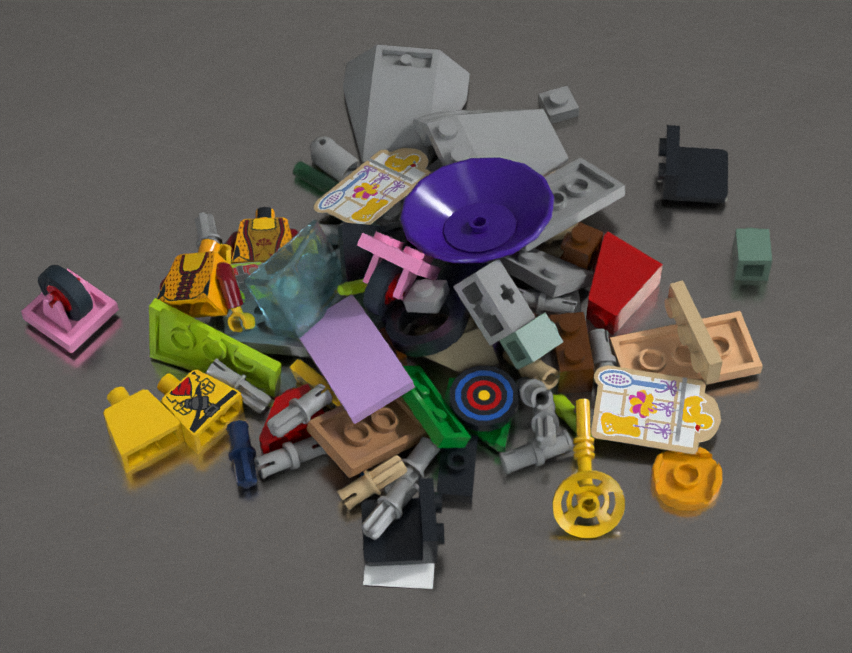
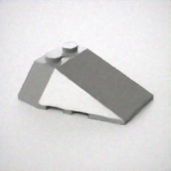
[413,109,569,177]

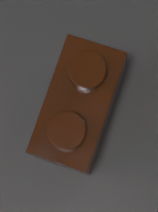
[549,312,595,394]

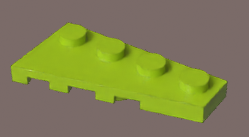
[149,298,281,397]

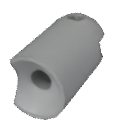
[310,136,359,182]

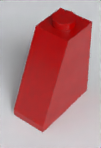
[586,232,663,336]

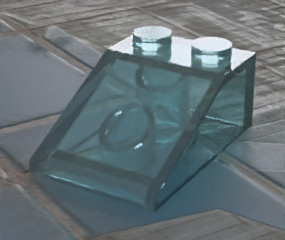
[244,220,343,339]

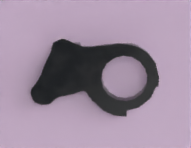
[381,258,489,357]

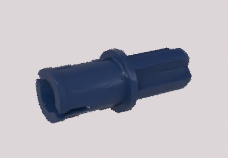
[226,420,257,489]

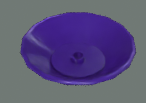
[400,157,555,263]

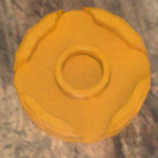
[651,447,723,511]

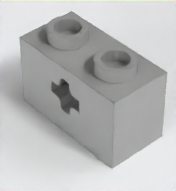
[453,258,535,346]

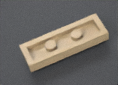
[665,280,723,384]

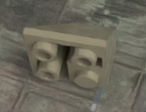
[411,315,498,373]

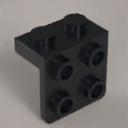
[657,125,728,203]
[338,220,420,289]
[361,478,445,566]

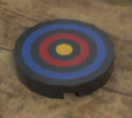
[449,366,519,432]

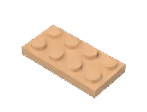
[609,311,763,385]

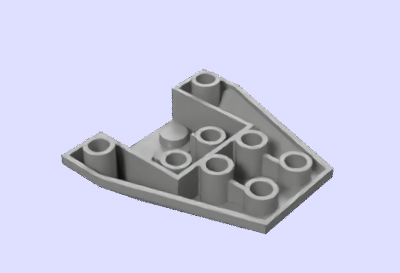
[343,45,470,168]

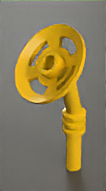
[552,399,625,538]

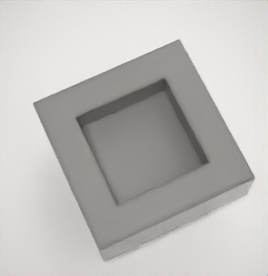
[538,86,579,124]
[403,279,450,313]

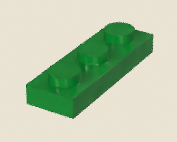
[402,366,471,448]

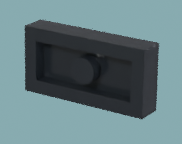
[437,435,478,504]

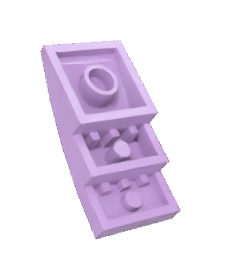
[293,295,415,424]

